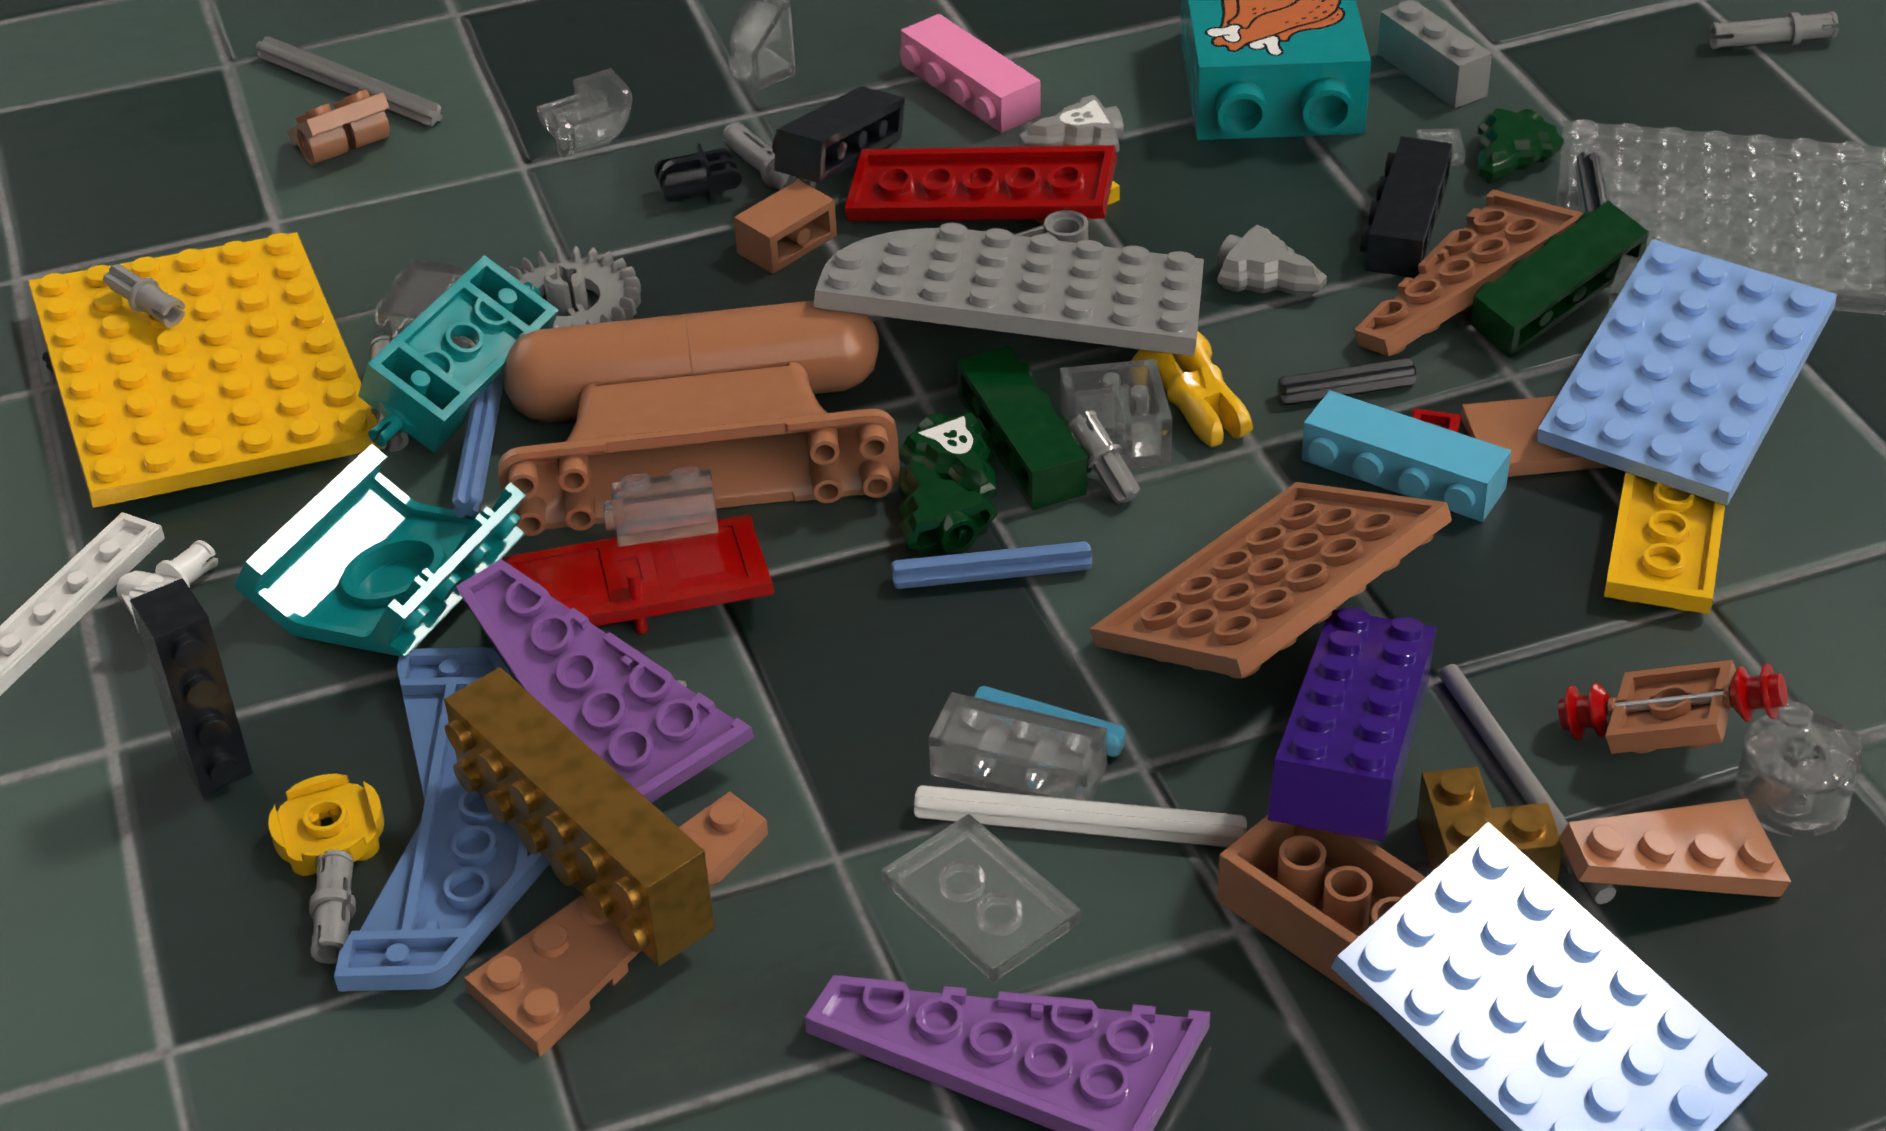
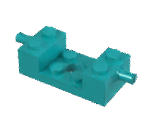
[358,255,559,453]

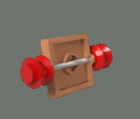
[1558,660,1788,754]

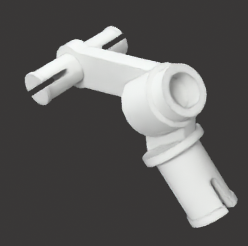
[116,540,218,633]

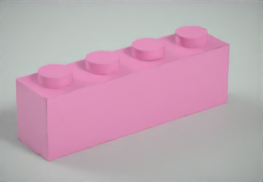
[900,14,1041,133]

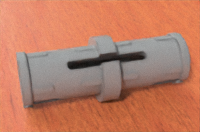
[309,850,356,964]

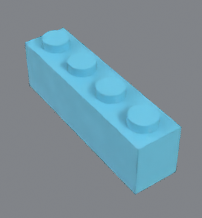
[1301,390,1511,522]

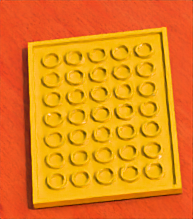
[28,232,381,508]

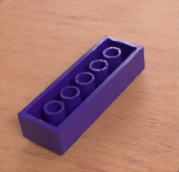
[1268,608,1436,842]

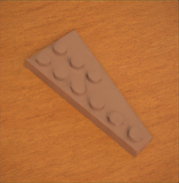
[1354,189,1583,356]

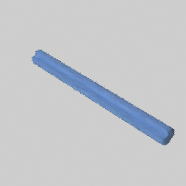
[452,373,503,518]

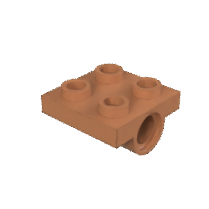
[287,89,390,165]

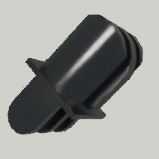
[654,143,742,202]

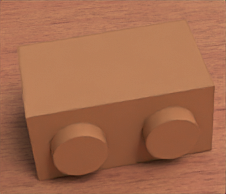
[734,180,837,274]

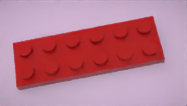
[845,145,1117,221]

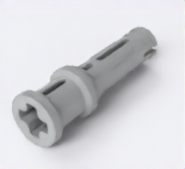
[722,122,816,190]

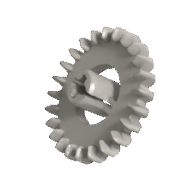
[508,246,641,328]

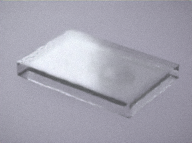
[882,814,1081,983]

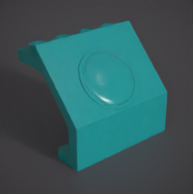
[233,444,526,657]

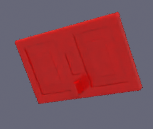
[501,514,774,634]

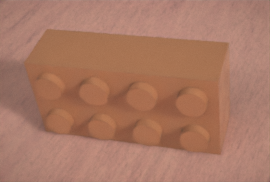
[1217,815,1426,1011]

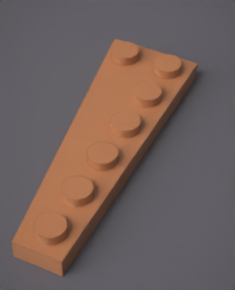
[464,791,768,1057]

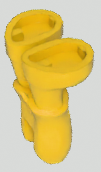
[1128,331,1253,448]

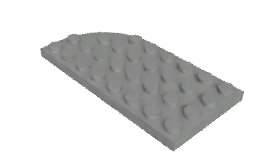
[814,223,1204,356]

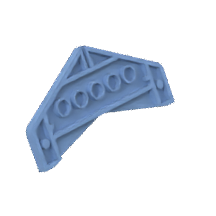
[334,647,550,992]

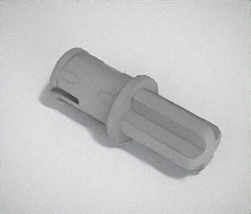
[103,264,185,327]
[1068,410,1140,504]

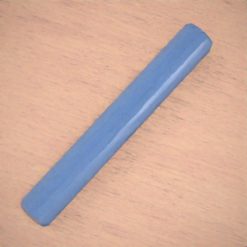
[891,541,1092,589]

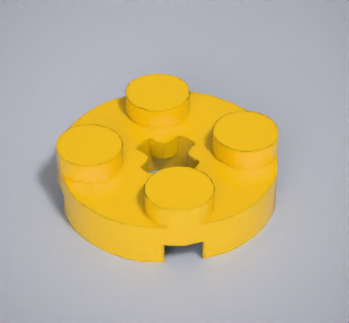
[268,774,384,876]

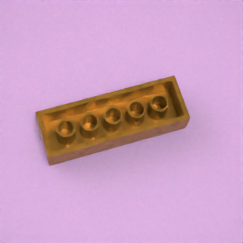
[444,667,715,966]

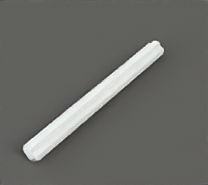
[914,785,1247,848]

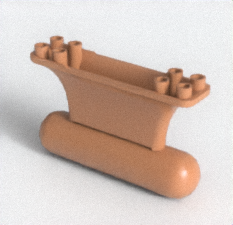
[498,300,900,536]

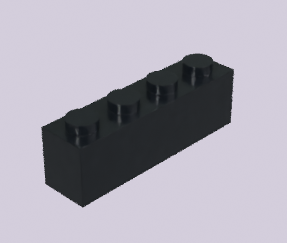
[772,86,905,183]
[1360,136,1453,278]
[130,578,253,796]

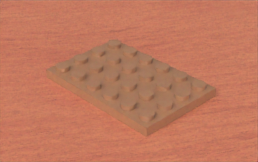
[1090,482,1452,678]

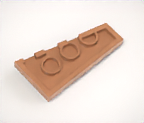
[1559,798,1791,897]

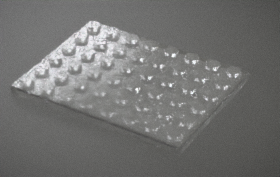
[1556,119,1886,315]

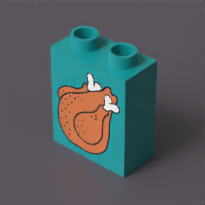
[1180,0,1371,140]

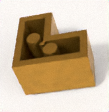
[1416,767,1563,884]

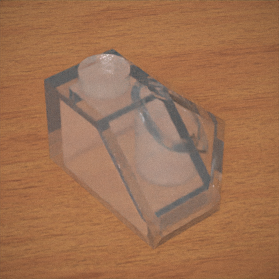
[729,0,796,91]

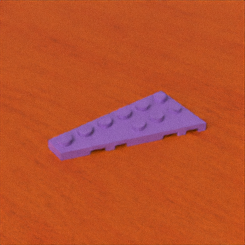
[456,559,755,803]
[805,975,1210,1131]

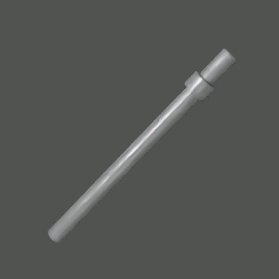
[1439,664,1616,904]

